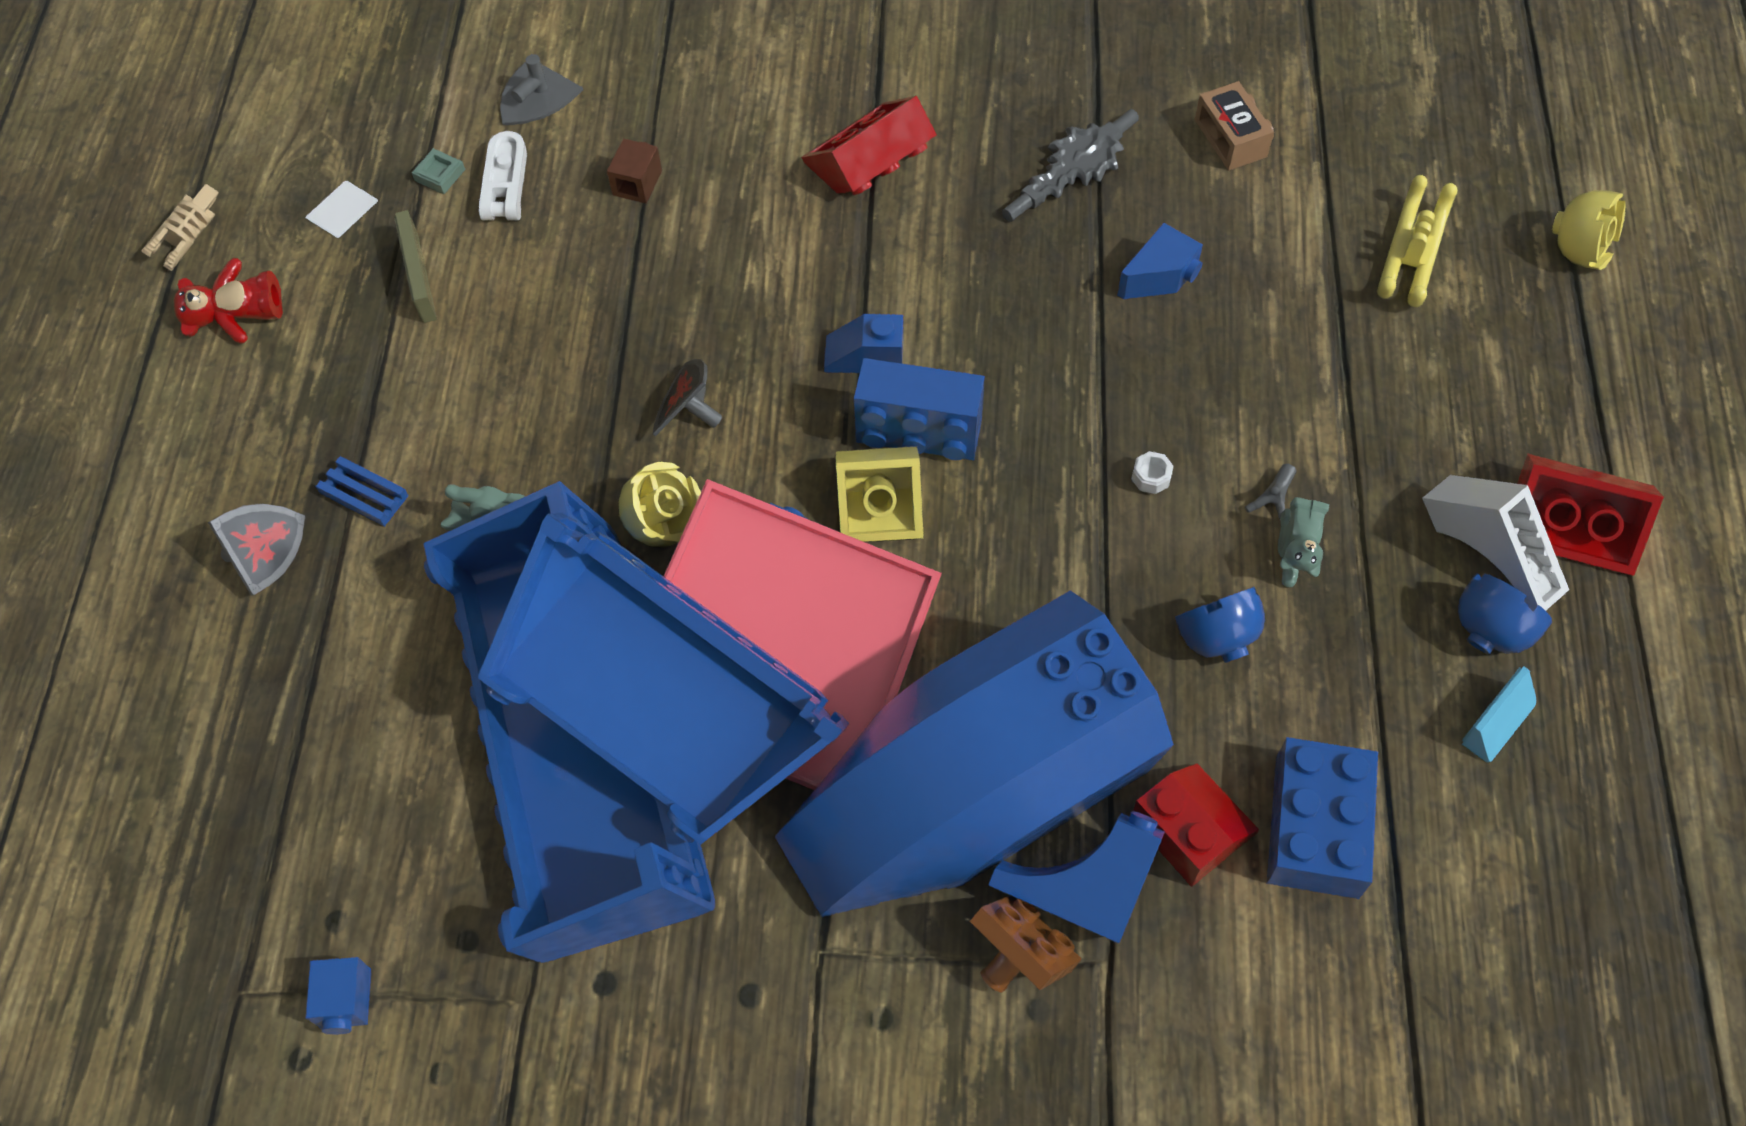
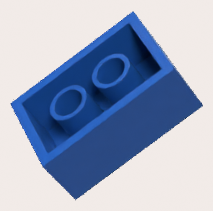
[854,358,985,460]
[1266,737,1378,899]

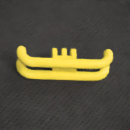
[1377,175,1457,308]

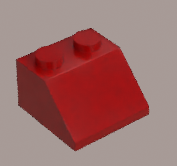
[1133,763,1259,887]

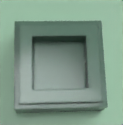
[412,148,465,194]

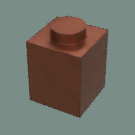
[607,138,662,204]

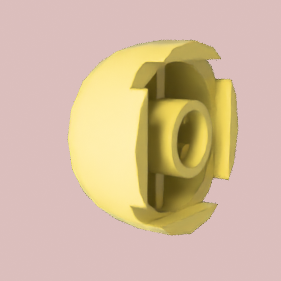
[1553,190,1626,270]
[619,462,701,547]

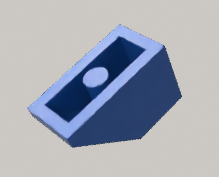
[1117,223,1203,299]
[824,314,904,373]

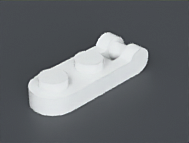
[479,131,527,220]

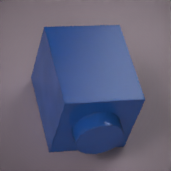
[306,957,371,1035]

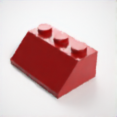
[801,95,937,195]
[1517,454,1664,576]

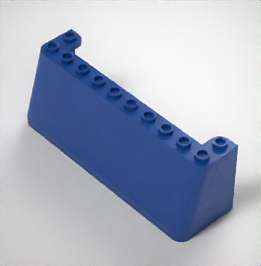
[423,481,715,963]

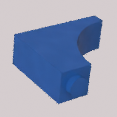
[989,811,1165,943]

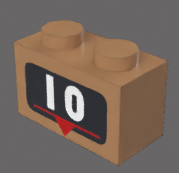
[1195,81,1274,171]

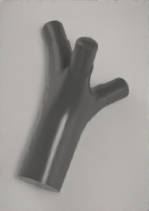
[1245,464,1296,519]

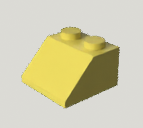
[836,447,923,542]

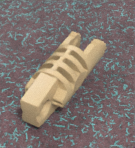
[141,184,219,271]

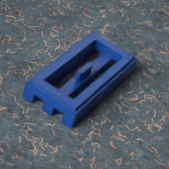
[316,456,408,527]

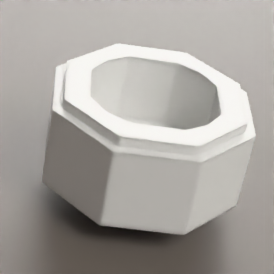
[1131,451,1174,494]

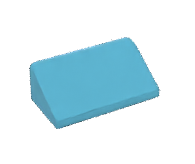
[1462,666,1536,763]

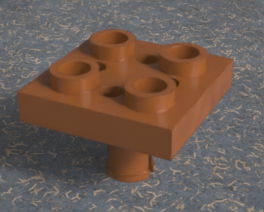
[970,895,1082,993]

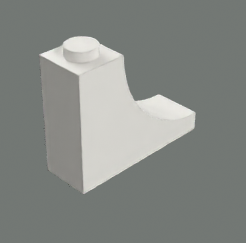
[1422,475,1569,611]

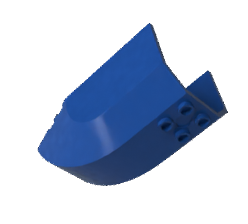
[775,591,1174,917]

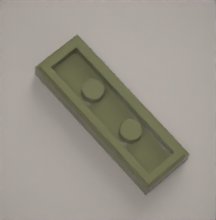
[394,210,437,323]

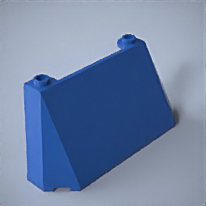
[478,513,849,845]

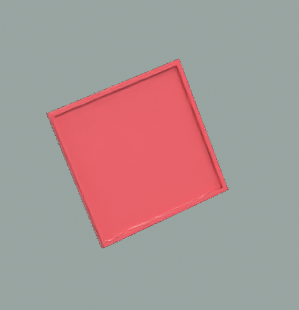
[664,479,942,790]

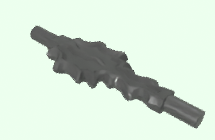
[1002,109,1139,222]

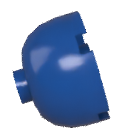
[1458,573,1552,655]
[1175,587,1265,663]

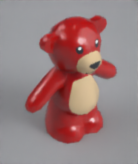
[174,258,283,344]

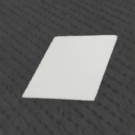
[305,181,378,238]

